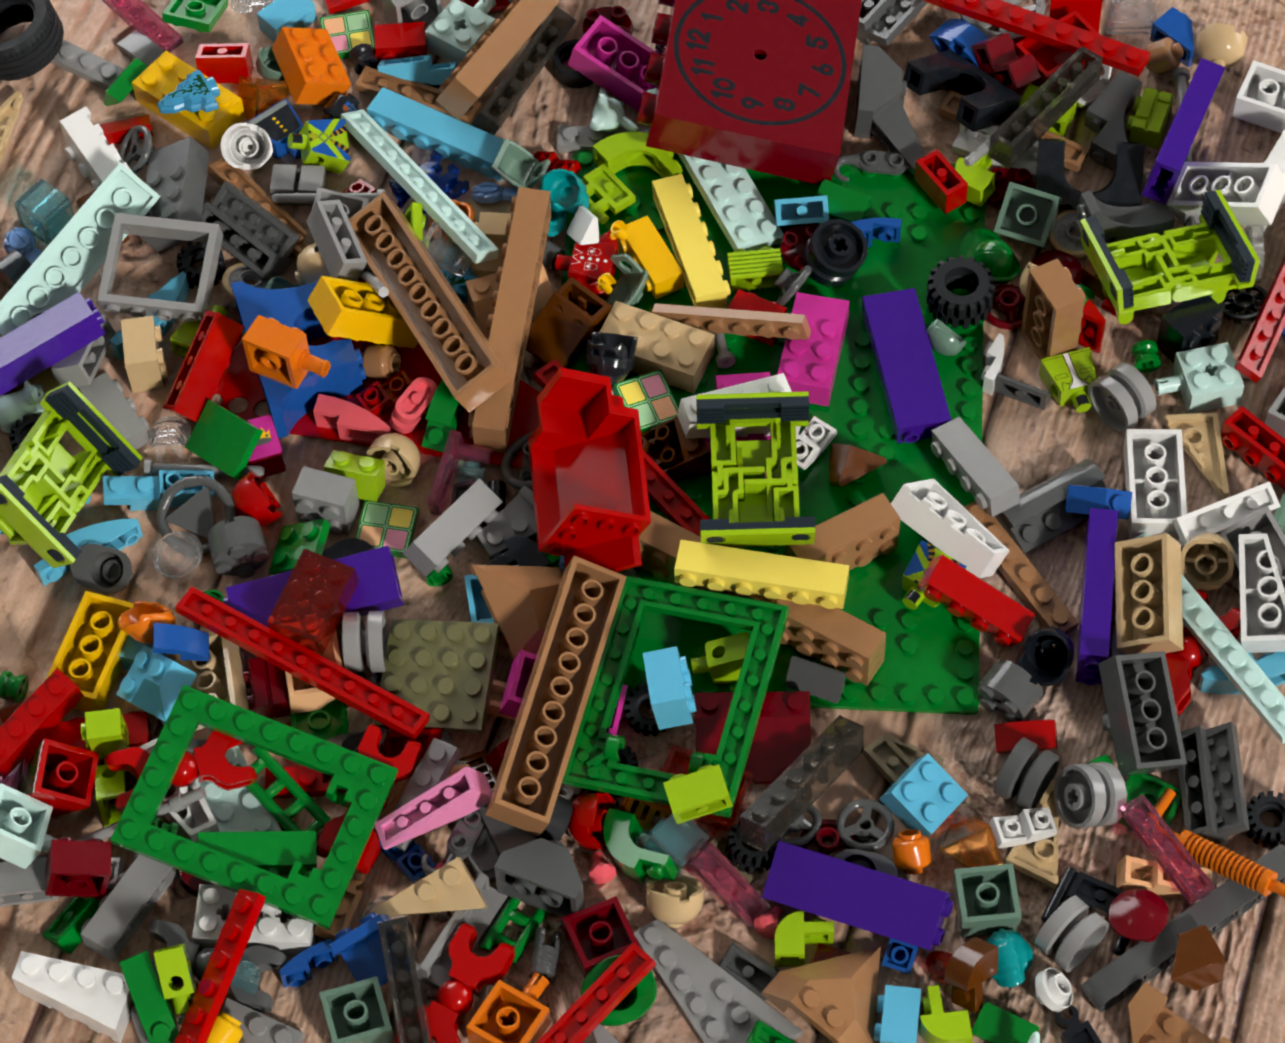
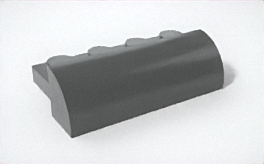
[857,0,928,46]
[201,181,301,279]
[995,459,1107,554]
[1178,722,1249,844]

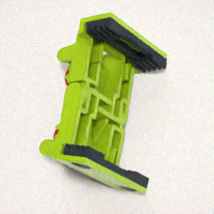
[1080,190,1260,325]
[0,381,143,568]
[696,391,815,550]

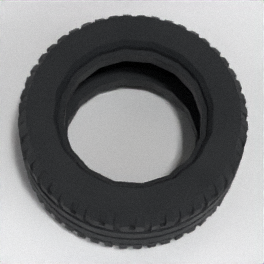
[0,0,64,81]

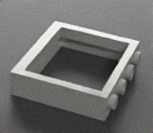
[97,213,223,323]

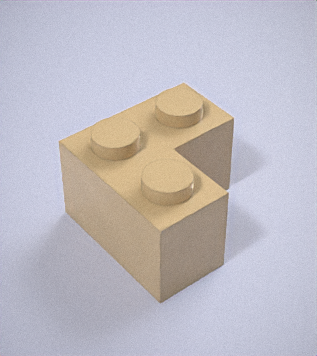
[472,212,512,278]
[121,316,168,393]

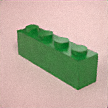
[197,831,317,876]

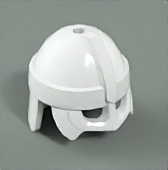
[221,122,273,170]

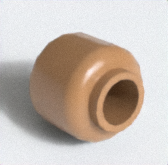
[1146,37,1183,75]
[361,344,401,380]

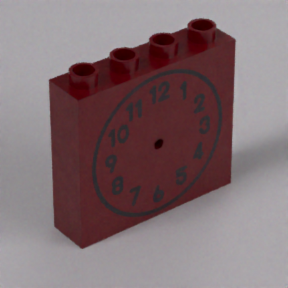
[636,0,862,185]

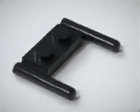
[1041,867,1130,956]

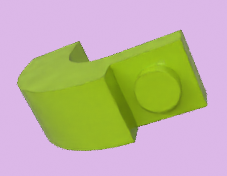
[593,132,682,178]

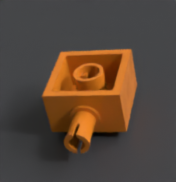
[242,315,331,389]
[466,972,551,1043]

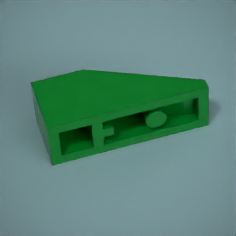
[119,950,181,1043]

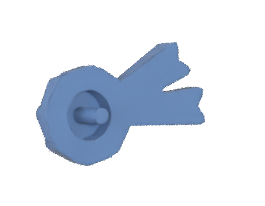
[472,182,533,204]
[4,227,43,265]

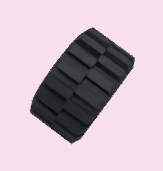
[927,256,995,329]

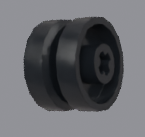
[802,219,868,287]

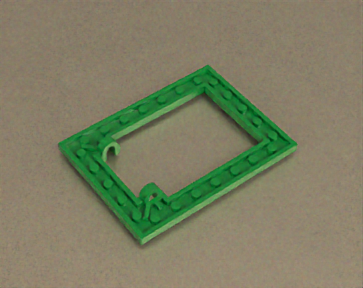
[562,576,790,818]
[110,685,398,930]

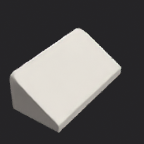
[567,206,599,245]

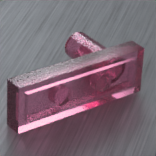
[427,430,493,516]
[687,843,770,928]

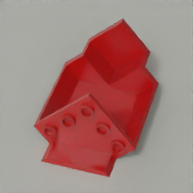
[528,367,651,572]

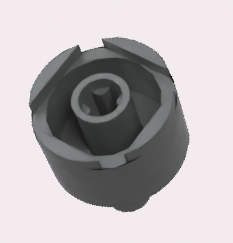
[208,516,269,579]
[977,659,1043,722]

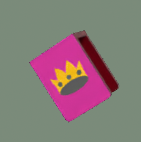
[247,414,286,480]

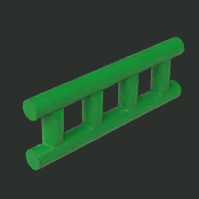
[235,747,331,847]
[480,897,547,965]

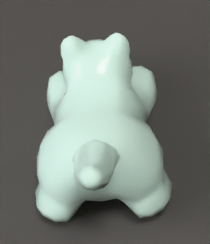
[589,87,639,132]
[0,381,45,433]

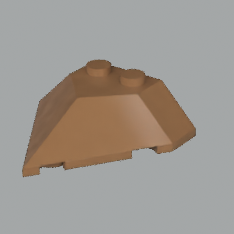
[469,564,564,660]
[761,946,881,1043]

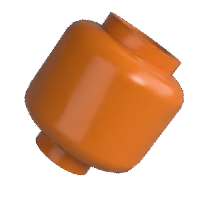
[892,829,932,875]

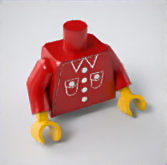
[555,220,628,298]

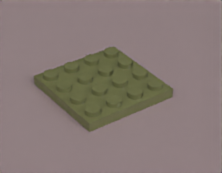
[373,619,501,734]

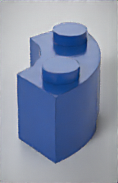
[929,18,988,68]

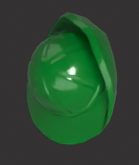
[959,228,1021,284]
[581,955,657,1026]

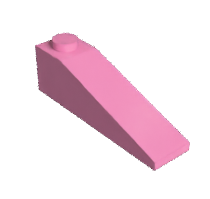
[375,766,492,850]

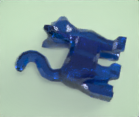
[389,150,469,214]

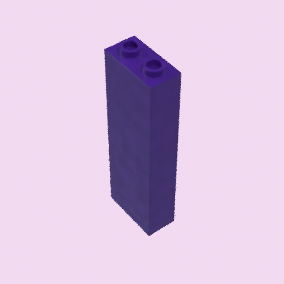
[1142,58,1225,205]
[862,288,951,444]
[0,292,106,396]
[1075,508,1118,685]
[224,546,404,632]
[762,841,953,951]

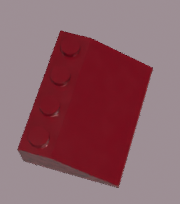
[695,691,811,785]

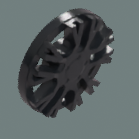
[1219,284,1267,324]

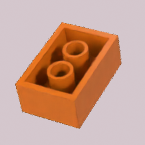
[272,27,351,105]

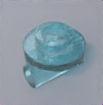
[456,460,485,484]
[231,961,262,996]

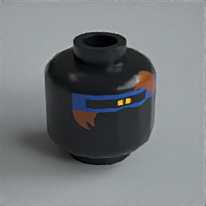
[323,93,360,119]

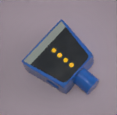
[246,98,304,159]

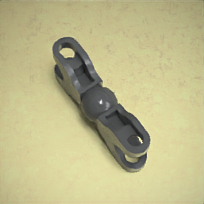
[148,919,288,1013]

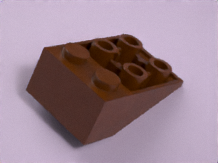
[526,277,611,368]
[641,416,711,480]

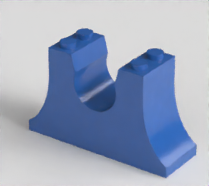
[231,281,367,439]

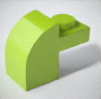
[955,149,995,207]
[774,911,834,967]
[919,985,973,1043]

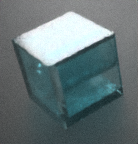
[14,178,74,245]
[642,814,710,875]

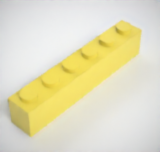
[652,174,731,308]
[674,540,849,609]

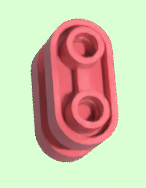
[390,377,437,434]

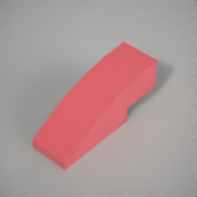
[313,394,391,444]

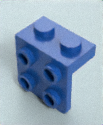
[329,912,414,987]

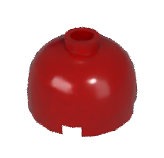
[232,471,284,526]
[567,791,615,850]

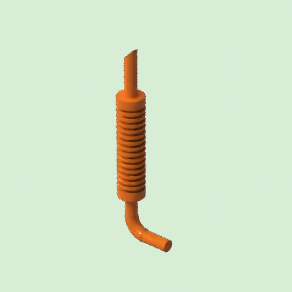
[1148,788,1285,898]

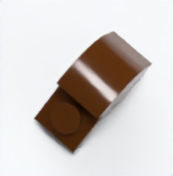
[944,937,998,1013]

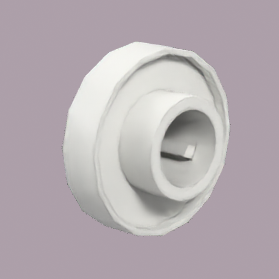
[1035,967,1073,1012]

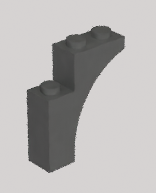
[1085,71,1142,171]
[1075,191,1175,243]

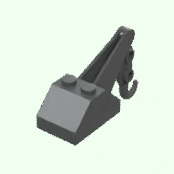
[833,45,925,182]
[421,803,585,917]

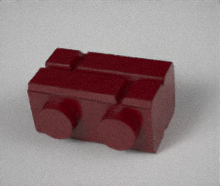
[243,657,290,719]

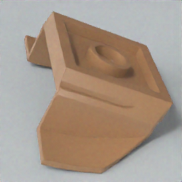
[1128,982,1233,1043]

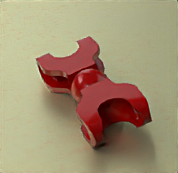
[1165,590,1241,716]
[316,724,422,875]
[105,731,258,812]
[394,923,515,1043]

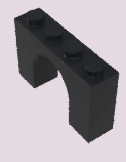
[903,49,1022,132]
[1035,138,1145,210]

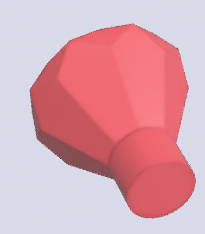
[589,851,616,884]
[753,906,783,939]

